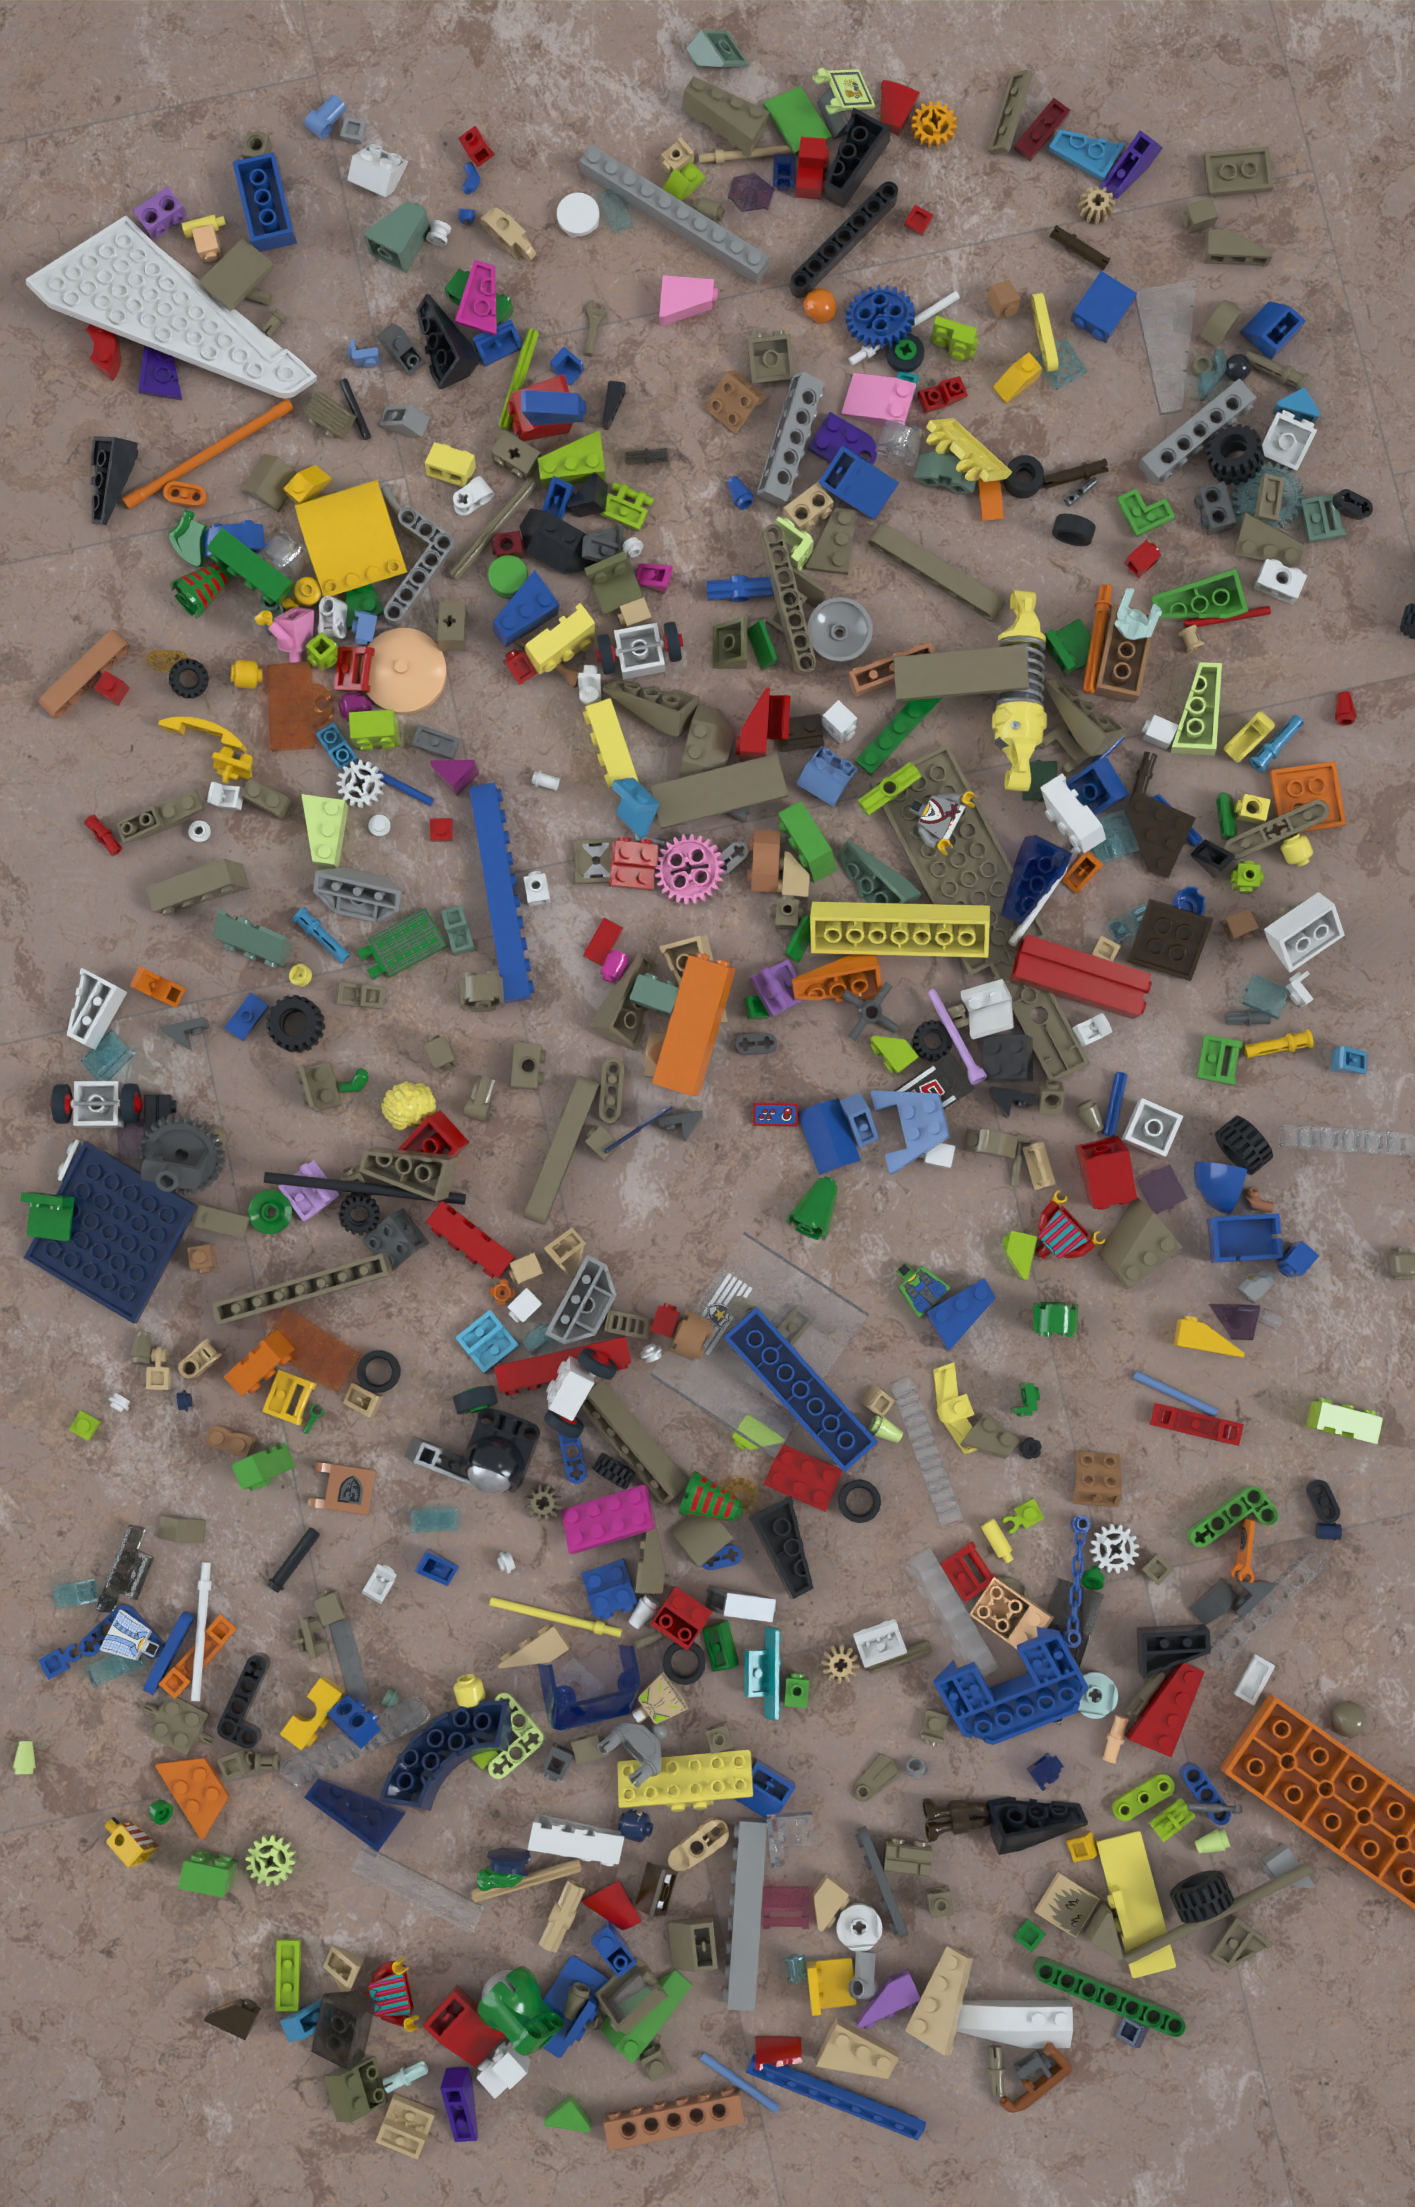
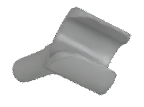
[634,833,665,846]

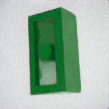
[747,619,777,670]
[1216,792,1238,840]
[784,914,811,963]
[702,1621,739,1672]

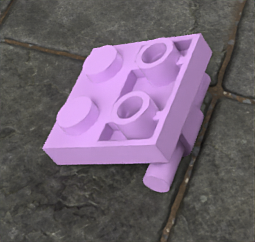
[278,1160,341,1222]

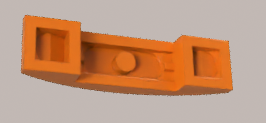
[158,1614,237,1699]

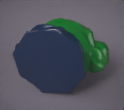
[477,1848,531,1891]

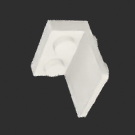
[961,979,1014,1039]

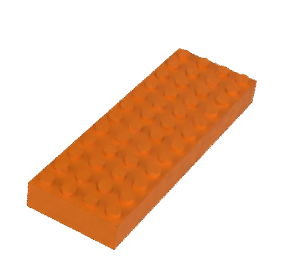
[1219,1693,1415,1909]

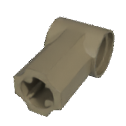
[464,1075,496,1122]

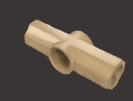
[539,1879,586,1953]

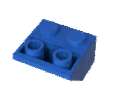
[1239,301,1306,360]
[735,1758,796,1822]

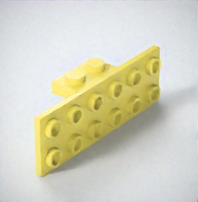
[617,1750,753,1812]
[1096,1831,1176,1978]

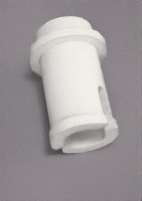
[532,770,560,791]

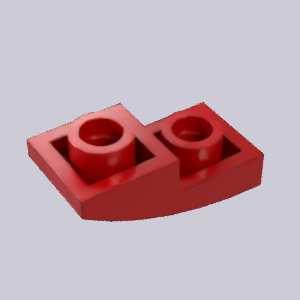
[917,376,968,413]

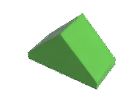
[544,2094,591,2133]

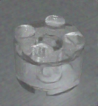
[875,420,925,466]
[260,529,311,582]

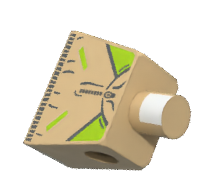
[632,1670,689,1724]

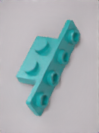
[744,1626,781,1721]

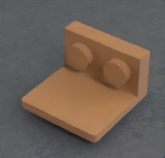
[704,371,768,433]
[1073,1451,1122,1507]

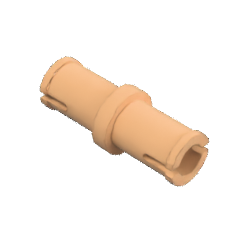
[1102,1714,1129,1764]

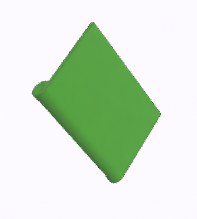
[763,86,832,156]

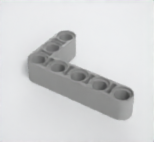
[384,507,453,626]

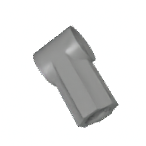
[848,1951,879,1999]

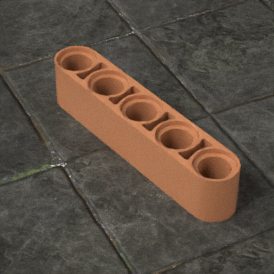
[38,629,130,719]

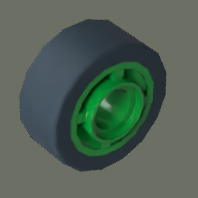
[453,1385,498,1415]

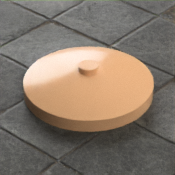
[359,628,447,714]

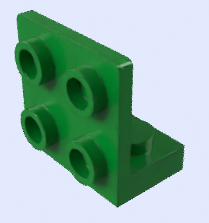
[1045,619,1091,677]
[20,1192,75,1241]

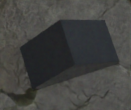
[566,472,608,518]
[1190,839,1235,878]

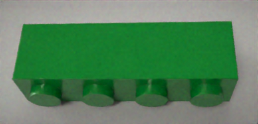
[206,528,294,606]

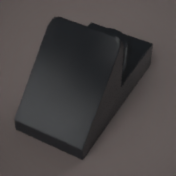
[989,1086,1036,1118]

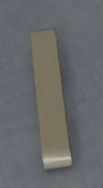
[868,522,1005,621]
[760,524,816,675]
[524,1076,600,1225]

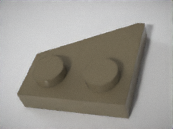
[960,1412,1020,1459]
[1209,1916,1273,1969]

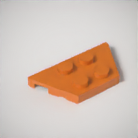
[155,1757,230,1840]

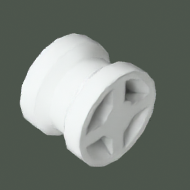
[426,220,451,247]

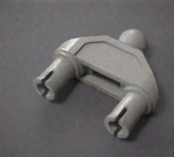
[597,1723,667,1788]

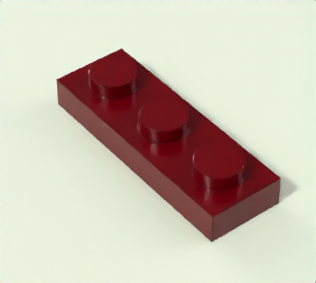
[1014,98,1071,161]

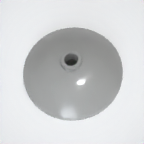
[807,597,873,662]

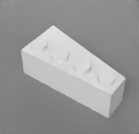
[528,1814,625,1866]

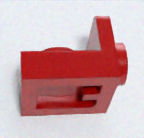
[502,649,537,685]

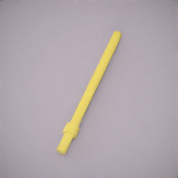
[489,1597,622,1638]

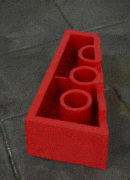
[425,1201,516,1279]
[1125,1662,1205,1758]

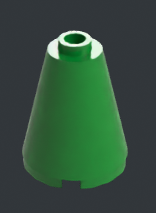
[786,1176,838,1241]

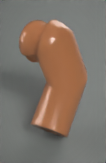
[1244,1186,1274,1213]

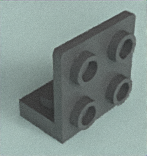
[363,1208,429,1271]

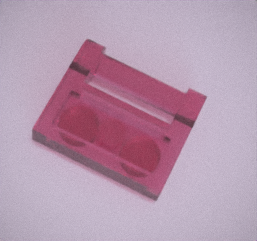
[763,1886,809,1929]

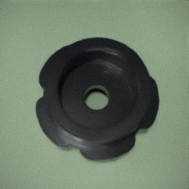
[1019,1437,1042,1459]

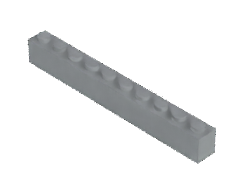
[579,144,769,285]

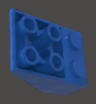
[818,445,899,520]

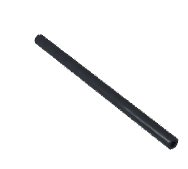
[264,1172,466,1205]

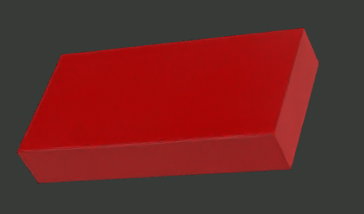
[767,695,791,740]
[583,918,623,967]

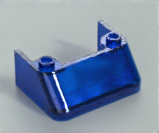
[538,1644,640,1731]

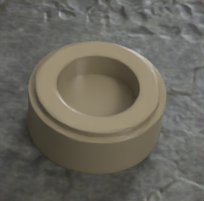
[1191,355,1214,378]

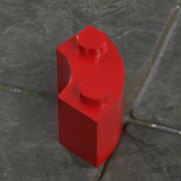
[86,324,122,381]

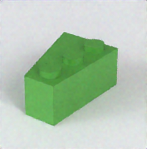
[231,1443,296,1492]

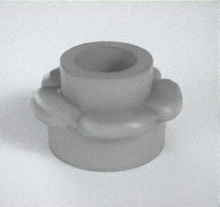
[905,1757,928,1779]

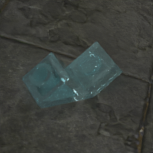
[52,1578,99,1609]

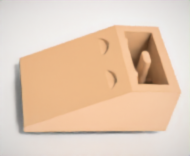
[969,1577,1054,1649]

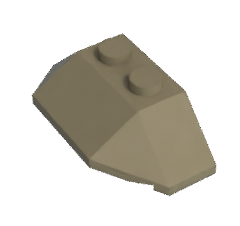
[678,704,735,779]

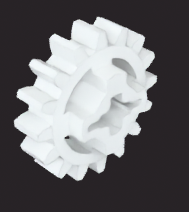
[337,760,385,808]
[1089,1523,1139,1574]

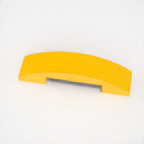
[158,717,247,753]

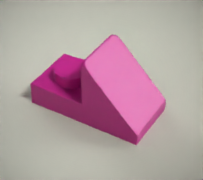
[635,563,673,594]

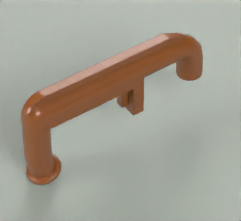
[999,2042,1072,2113]

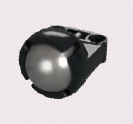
[460,1408,540,1495]

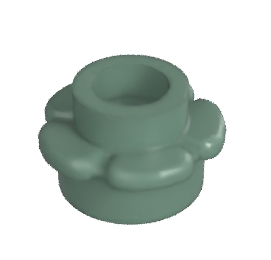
[380,1688,400,1710]

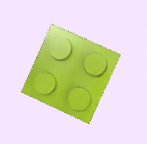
[349,709,400,752]

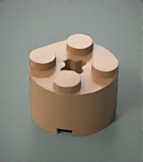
[668,1309,714,1361]

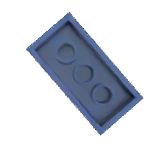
[233,152,297,252]

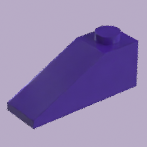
[1100,130,1163,199]
[440,2067,478,2142]

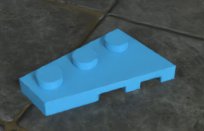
[1048,129,1126,182]

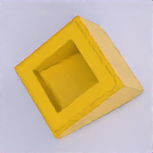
[1066,1831,1099,1863]

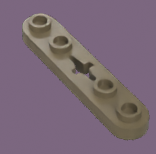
[1224,800,1329,861]

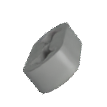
[718,841,749,877]

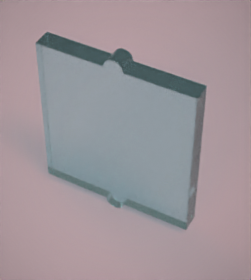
[1242,974,1289,1020]

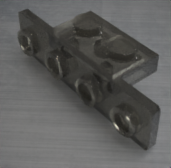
[96,1525,154,1613]

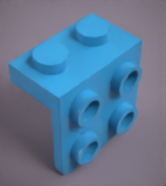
[611,778,660,838]

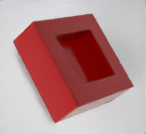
[904,205,933,236]
[430,818,453,842]

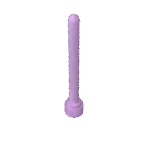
[928,989,987,1085]

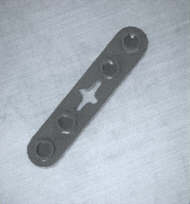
[855,1826,909,1938]

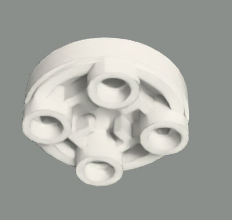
[557,193,600,238]

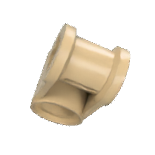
[178,1339,223,1379]

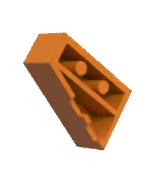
[224,1329,295,1397]

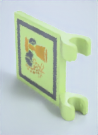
[812,68,875,114]

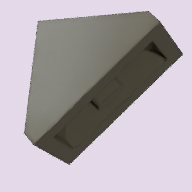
[158,1516,206,1543]

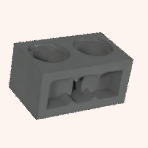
[1194,481,1236,536]

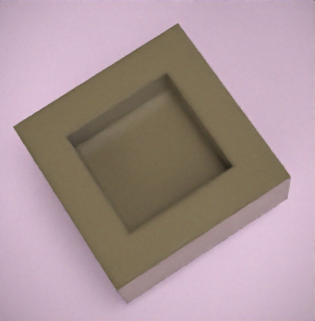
[1141,1553,1174,1586]

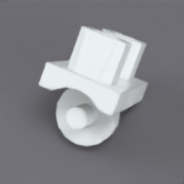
[578,665,601,705]

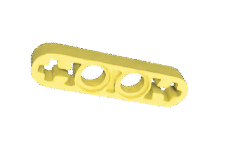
[1031,292,1058,372]

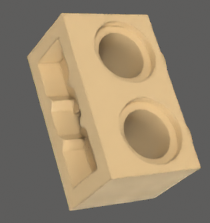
[783,482,834,532]

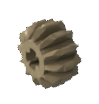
[524,1484,562,1522]

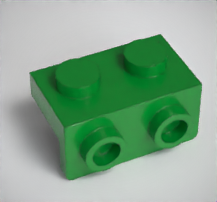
[1010,1382,1040,1417]

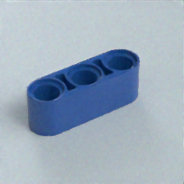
[1180,1762,1231,1825]

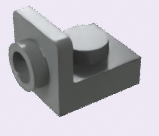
[1014,2050,1052,2080]

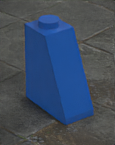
[521,390,586,426]

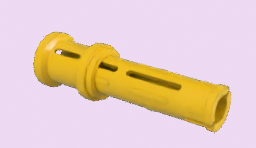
[1244,1029,1314,1059]

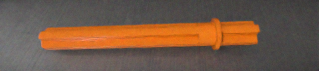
[1082,584,1113,694]

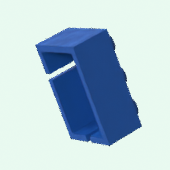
[1207,1213,1283,1263]

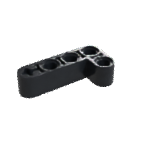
[217,1652,270,1749]

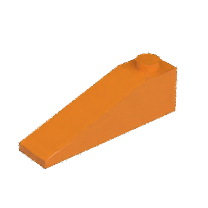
[792,954,882,1002]

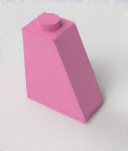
[659,275,718,326]

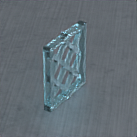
[1036,339,1087,390]

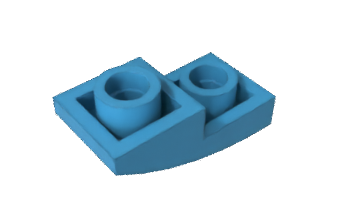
[316,722,358,770]

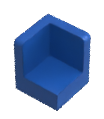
[550,347,584,386]

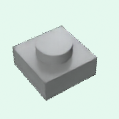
[340,116,367,144]

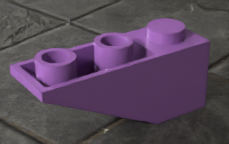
[856,1968,921,2029]

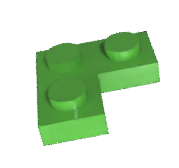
[1116,488,1175,538]

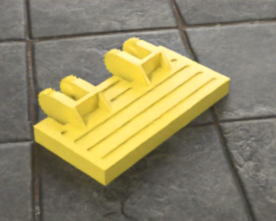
[926,418,1012,482]

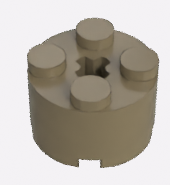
[459,971,505,1012]

